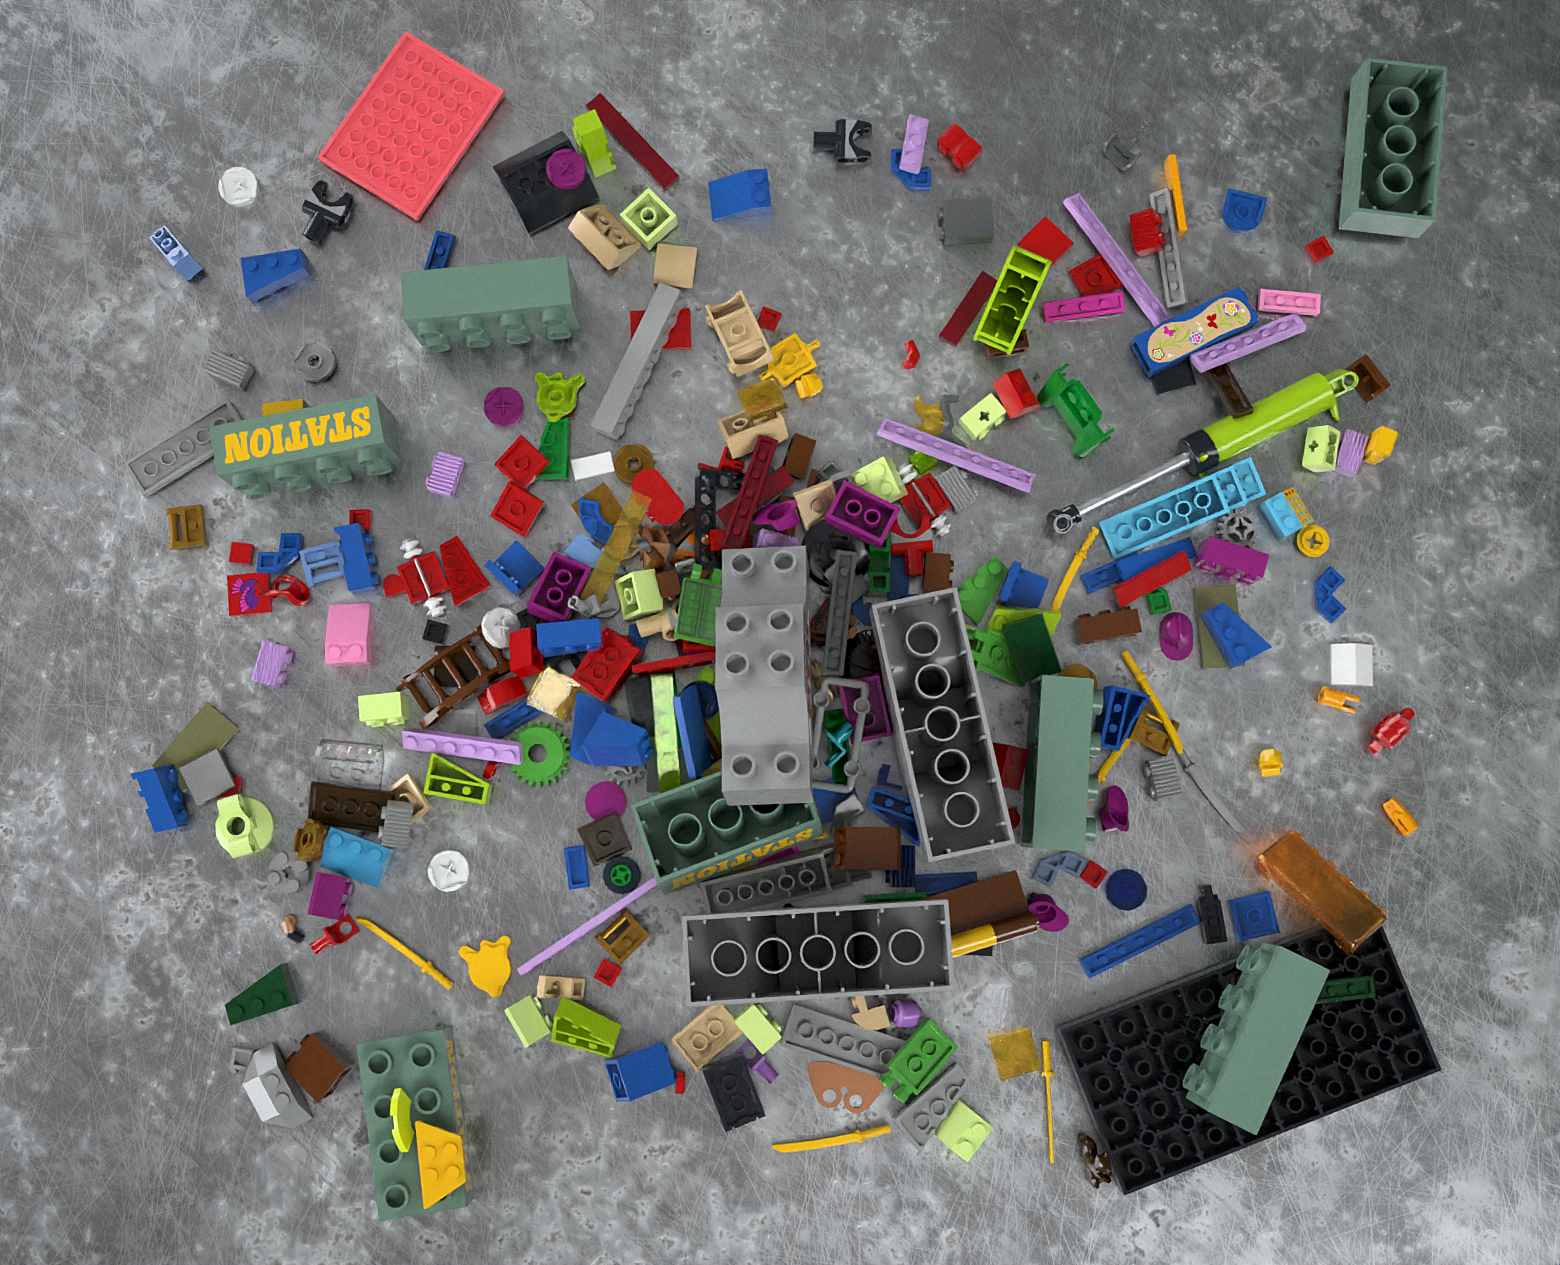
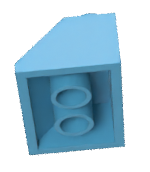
[320,827,395,888]

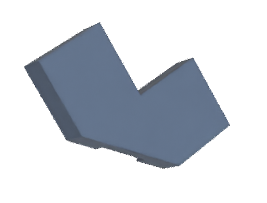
[1031,851,1087,888]

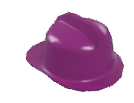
[753,500,800,531]
[1160,612,1193,661]
[1099,785,1129,832]
[1027,892,1069,932]

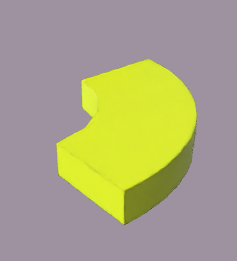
[390,1088,415,1152]

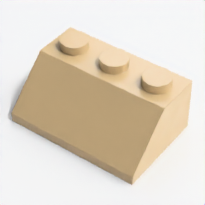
[568,203,642,270]
[717,399,789,459]

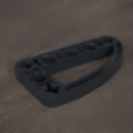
[695,469,745,570]

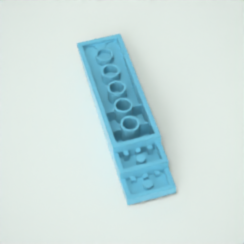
[1099,457,1266,560]

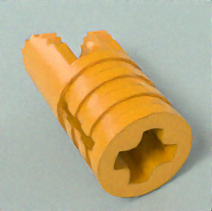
[1318,686,1361,714]

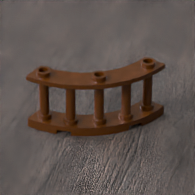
[396,624,511,729]

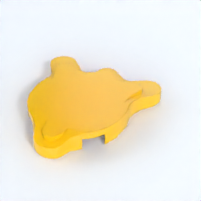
[459,936,512,998]

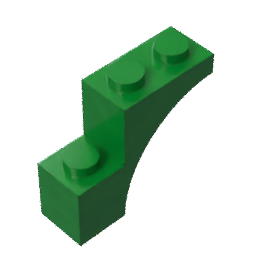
[824,708,855,786]

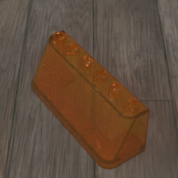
[1253,830,1388,957]

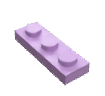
[899,114,929,174]

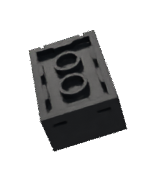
[702,1051,766,1132]

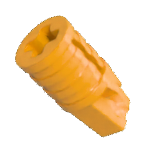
[1383,797,1420,836]

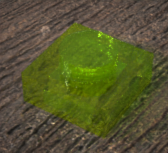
[908,451,937,475]

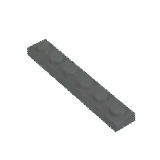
[822,550,857,677]

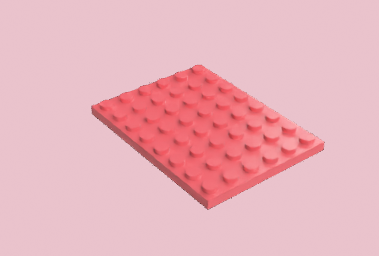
[317,31,505,221]

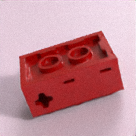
[571,626,645,703]

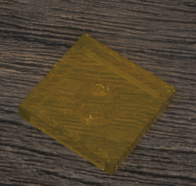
[737,378,788,422]
[526,666,582,720]
[988,1027,1042,1081]

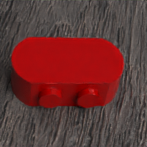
[632,469,684,525]

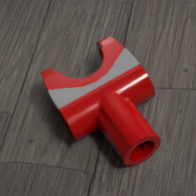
[891,513,933,576]

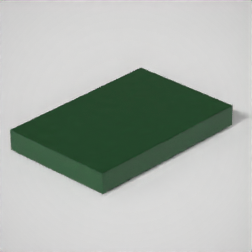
[1002,613,1062,683]

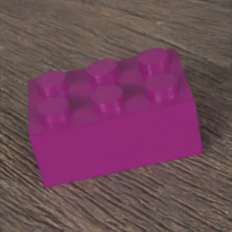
[825,480,900,550]
[1193,536,1270,586]
[527,551,591,623]
[839,672,892,744]

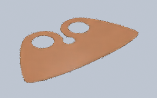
[808,1062,885,1113]

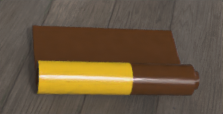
[920,870,1040,958]

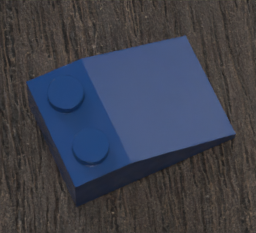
[708,168,771,221]

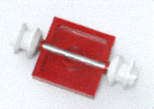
[897,463,952,537]
[396,538,450,617]

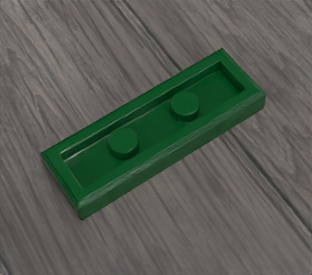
[1315,975,1376,1004]

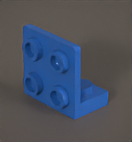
[484,541,545,597]
[996,561,1049,608]

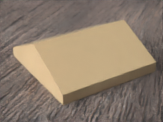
[386,773,432,824]

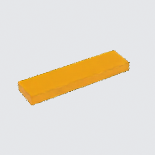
[1164,154,1187,238]

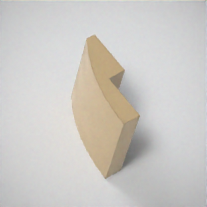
[653,243,698,288]

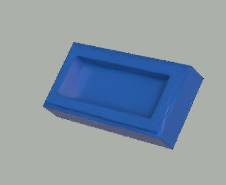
[564,845,590,890]

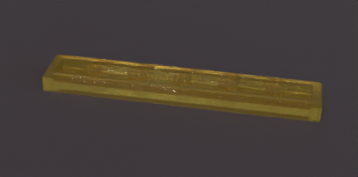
[580,490,652,605]

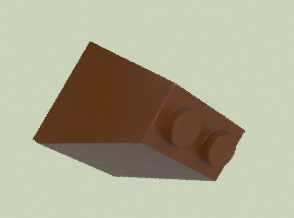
[834,827,901,872]
[284,1032,356,1103]

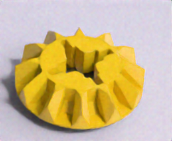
[1296,525,1330,557]

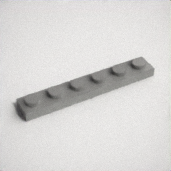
[1149,188,1189,309]

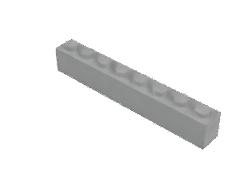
[590,282,686,440]

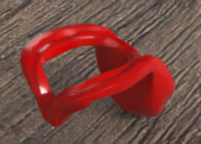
[265,574,310,606]

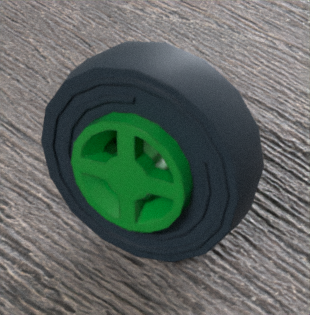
[603,856,641,894]

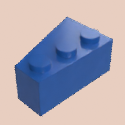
[241,248,310,304]
[334,523,379,594]
[1200,602,1272,669]
[536,618,603,658]
[1094,685,1151,752]
[570,691,617,766]
[131,764,188,833]
[865,786,920,847]

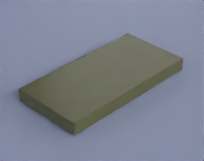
[1193,585,1245,670]
[152,702,240,793]

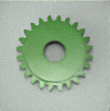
[507,721,571,787]

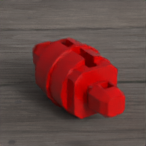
[1367,707,1415,755]

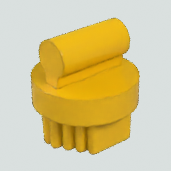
[795,373,823,398]
[1259,749,1283,777]

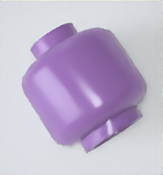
[889,999,922,1027]

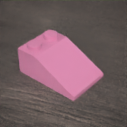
[325,603,373,666]

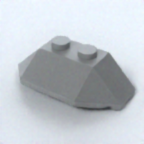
[242,1042,313,1128]

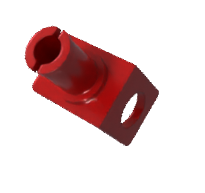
[697,446,745,473]
[310,914,360,955]

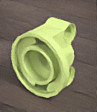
[215,794,275,858]

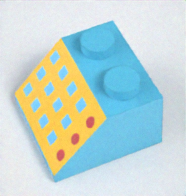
[1258,487,1314,541]

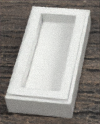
[571,452,615,481]

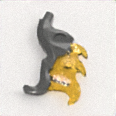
[914,395,969,475]

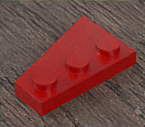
[439,536,490,608]

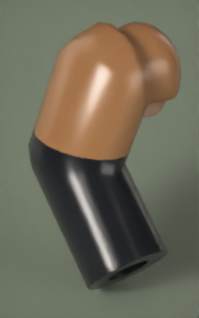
[281,914,306,945]

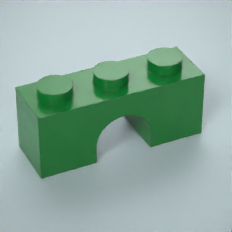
[868,533,890,596]

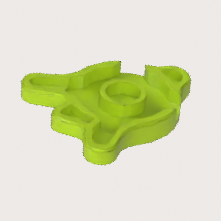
[534,372,585,422]

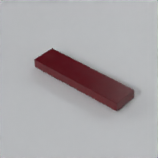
[939,271,998,348]
[716,465,794,528]

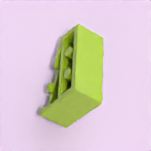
[571,109,617,178]
[988,605,1062,638]
[423,752,493,806]
[551,996,621,1058]

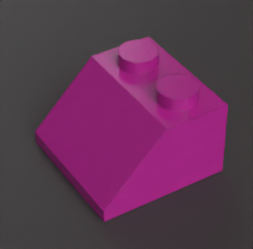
[307,872,353,921]

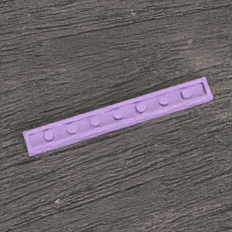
[1063,192,1172,327]
[877,417,1036,493]
[517,877,658,975]

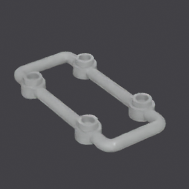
[812,676,872,793]

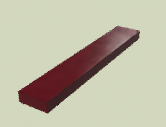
[586,93,680,191]
[720,435,778,550]

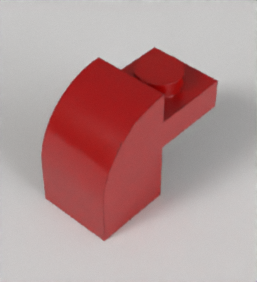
[477,676,528,715]

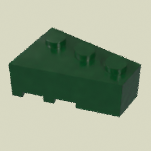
[225,963,299,1026]

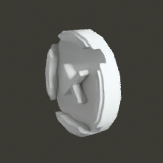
[218,167,259,207]
[482,607,521,648]
[428,850,471,892]

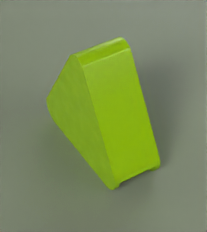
[973,245,1052,356]

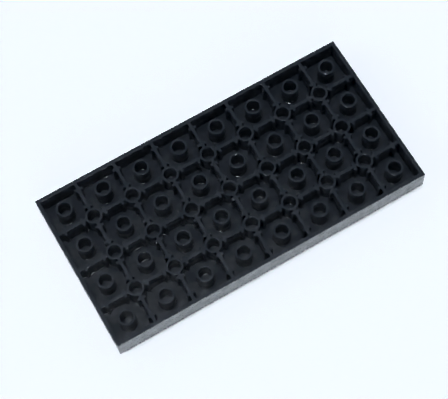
[1056,907,1442,1196]

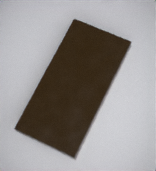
[308,781,395,832]

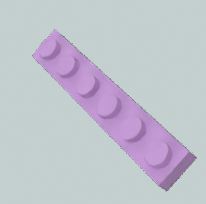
[1190,313,1306,373]
[402,727,523,765]

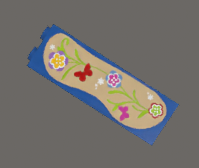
[1130,286,1259,378]

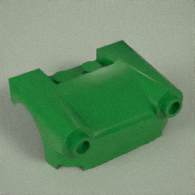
[1037,363,1115,457]

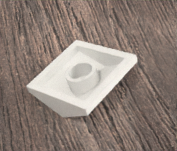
[1330,643,1373,686]

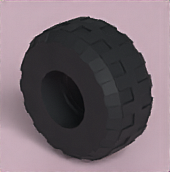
[625,675,664,738]

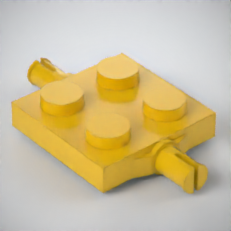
[758,332,820,388]

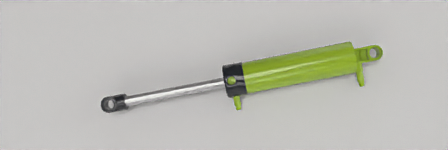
[1046,369,1358,534]

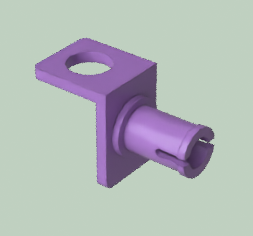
[736,1039,779,1084]

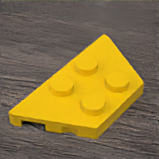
[415,1120,467,1209]

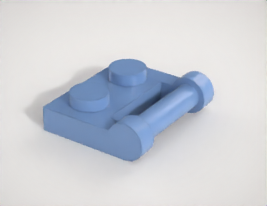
[299,540,345,587]

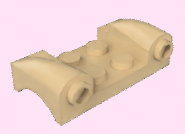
[705,290,774,377]

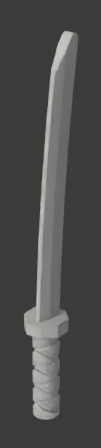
[1171,742,1247,834]

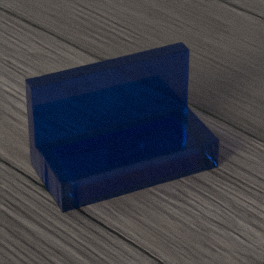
[875,763,903,792]

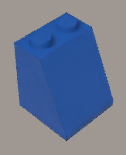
[582,711,654,766]
[604,1042,676,1102]

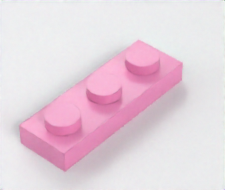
[1258,289,1321,316]

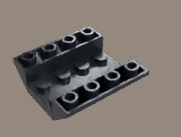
[492,131,599,235]

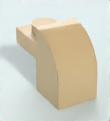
[537,975,585,1000]
[851,996,890,1030]

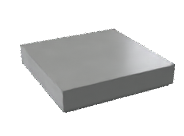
[179,749,237,805]

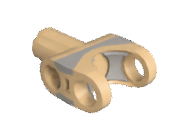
[636,595,681,641]

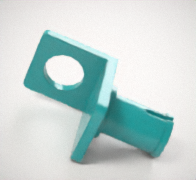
[823,721,855,768]

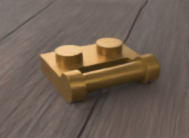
[166,504,207,550]
[1127,706,1179,756]
[594,908,650,965]

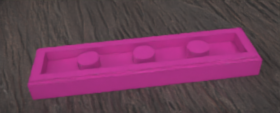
[1042,291,1125,323]

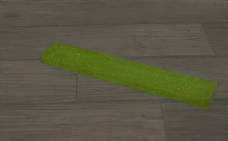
[651,674,680,794]

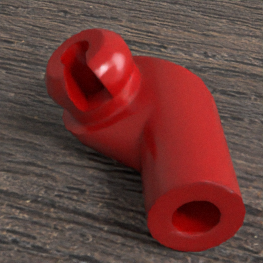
[902,340,920,370]

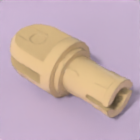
[811,659,839,702]

